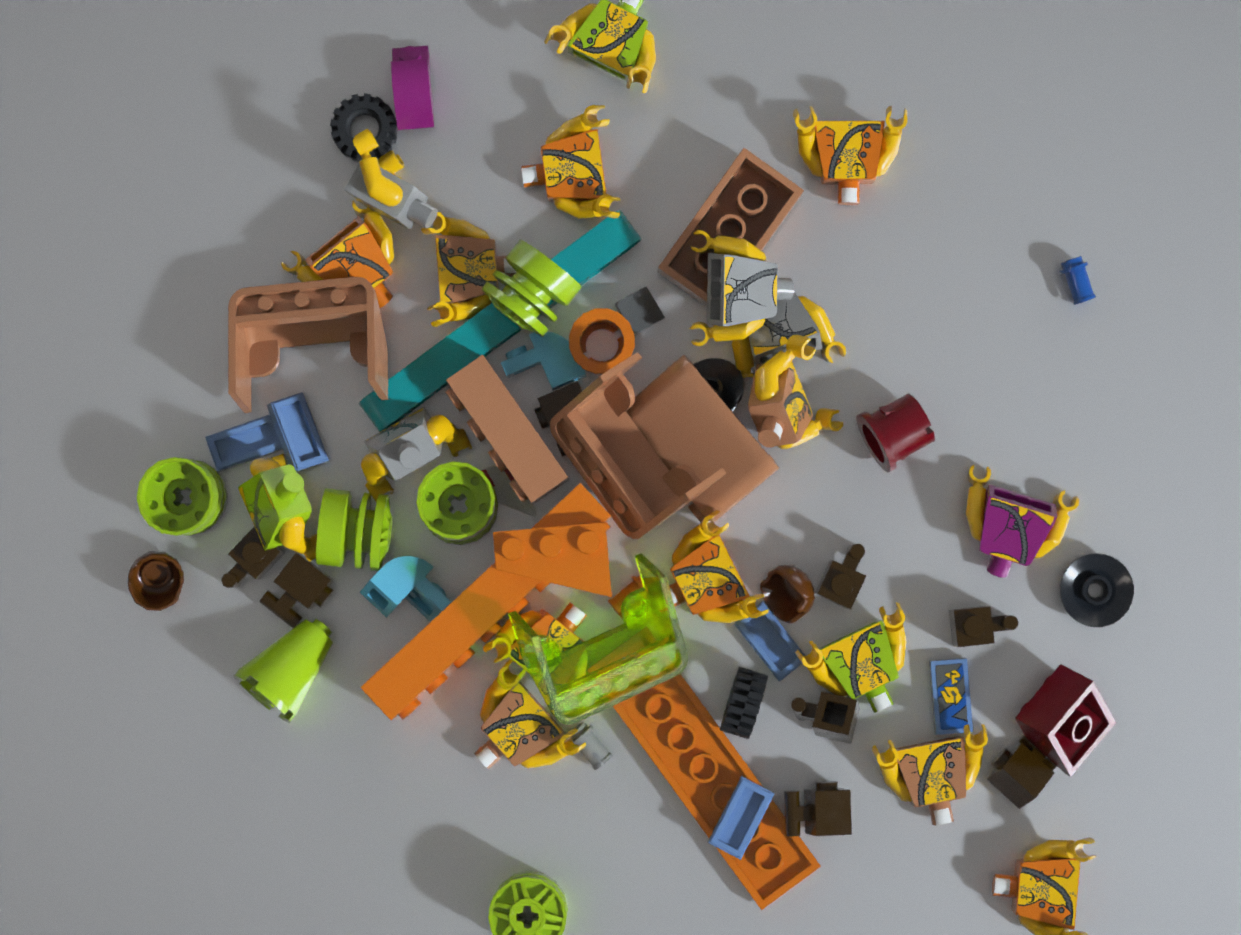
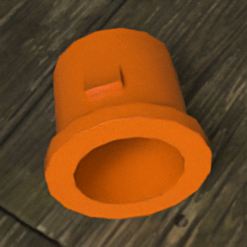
[569,308,635,374]

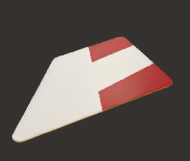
[482,464,537,517]

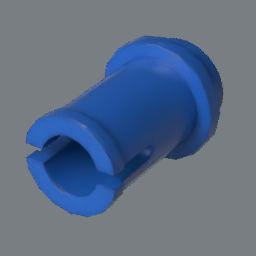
[1059,256,1096,305]

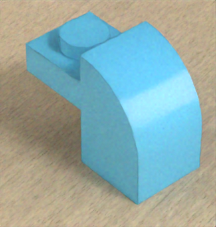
[501,332,586,390]
[360,556,452,622]

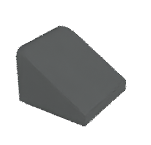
[615,286,665,336]

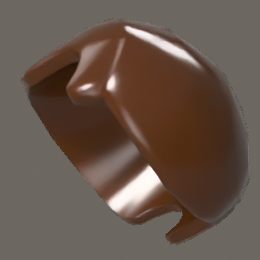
[127,551,184,611]
[760,565,815,624]

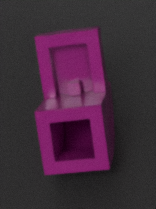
[391,45,434,130]

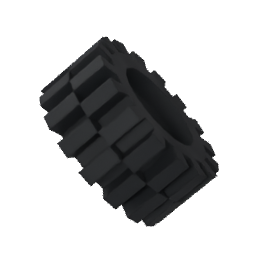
[330,93,398,162]
[720,667,768,739]

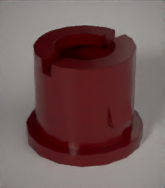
[856,393,935,473]

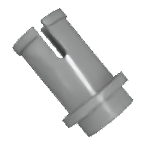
[572,721,613,770]

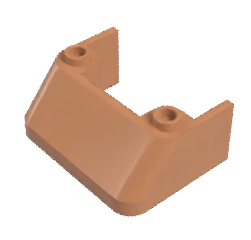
[228,277,388,413]
[550,352,727,539]

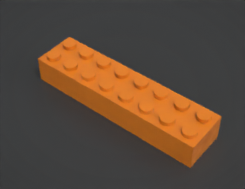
[360,483,611,720]

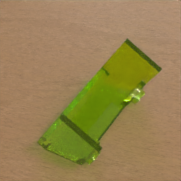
[509,553,688,725]

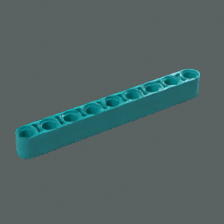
[359,210,642,432]

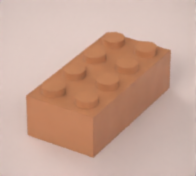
[657,148,804,307]
[445,355,569,505]

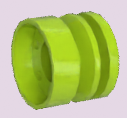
[481,239,582,337]
[137,457,227,536]
[416,461,498,545]
[316,488,392,571]
[488,871,568,935]

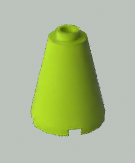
[234,619,333,723]

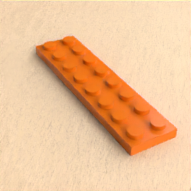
[587,627,821,910]

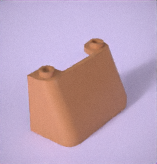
[626,354,780,523]

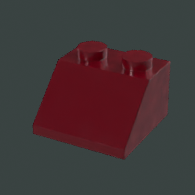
[1015,664,1116,777]

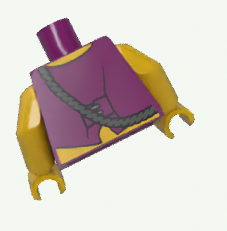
[966,465,1079,578]

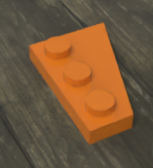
[493,522,612,597]

